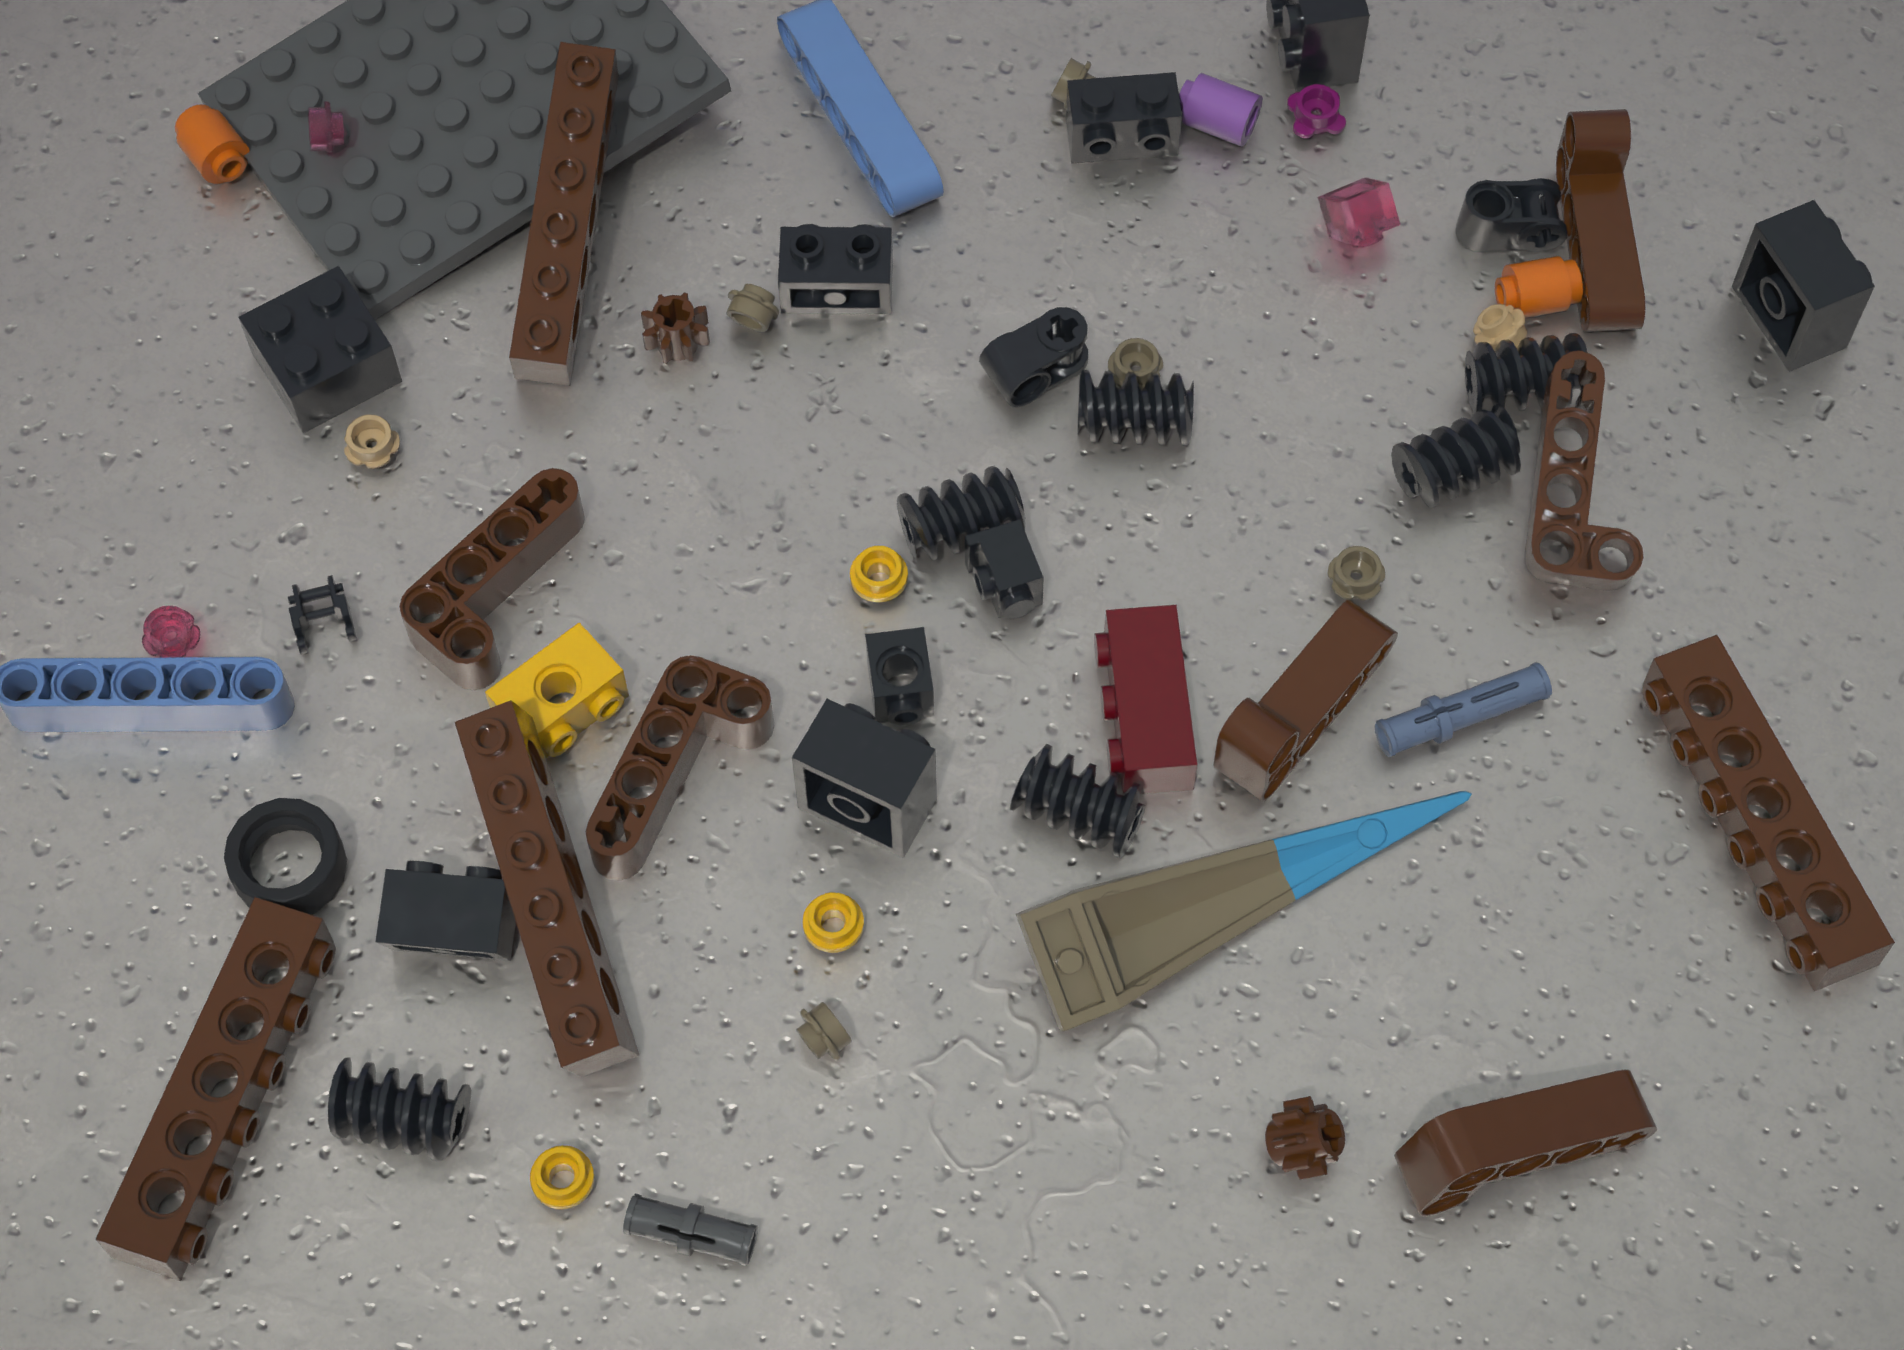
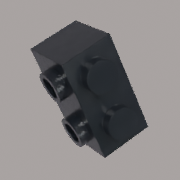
[1066,72,1182,163]
[778,224,893,314]
[375,861,516,961]

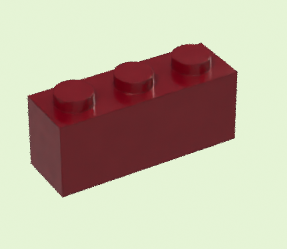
[1094,605,1197,795]

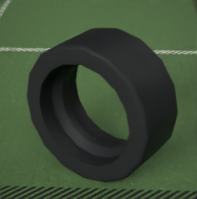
[224,798,347,915]

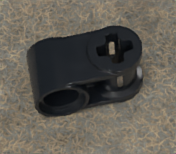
[1455,178,1568,253]
[979,307,1088,408]

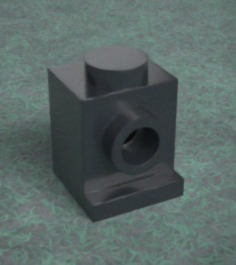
[965,519,1044,619]

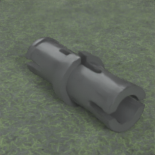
[623,1193,758,1266]

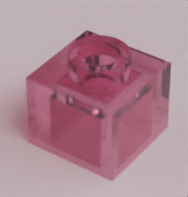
[1317,177,1401,248]

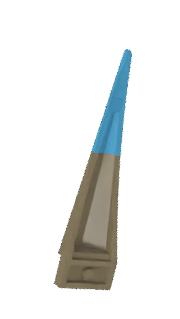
[1016,791,1472,1031]

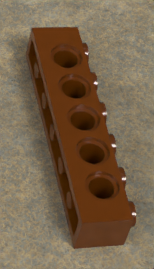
[509,42,619,386]
[1642,635,1895,991]
[455,700,639,1077]
[95,897,336,1281]

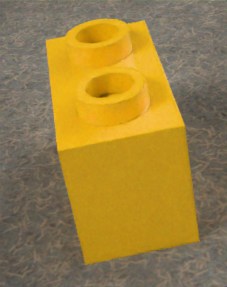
[485,622,629,758]

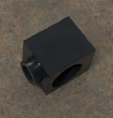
[865,627,934,726]

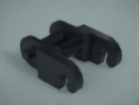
[288,575,357,655]

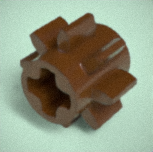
[641,292,710,364]
[1265,1096,1345,1180]

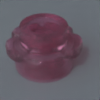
[308,101,344,156]
[142,606,201,658]

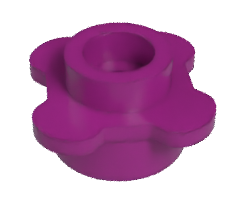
[1287,84,1346,138]

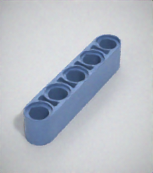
[777,0,944,217]
[0,657,295,732]

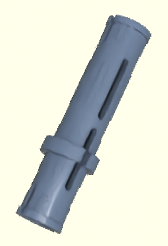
[1374,662,1552,757]

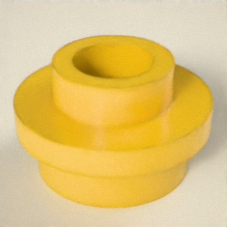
[850,546,908,603]
[803,892,864,953]
[530,1145,594,1210]

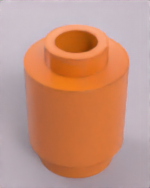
[175,104,250,184]
[1495,256,1583,318]

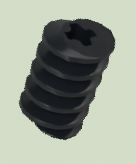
[1465,333,1588,413]
[1077,370,1194,446]
[1391,403,1521,508]
[897,466,1025,561]
[1009,744,1146,858]
[328,1057,471,1161]

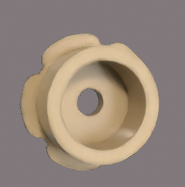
[1473,304,1527,351]
[344,415,400,469]

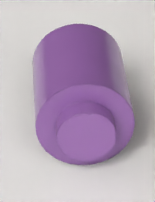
[1179,73,1263,147]

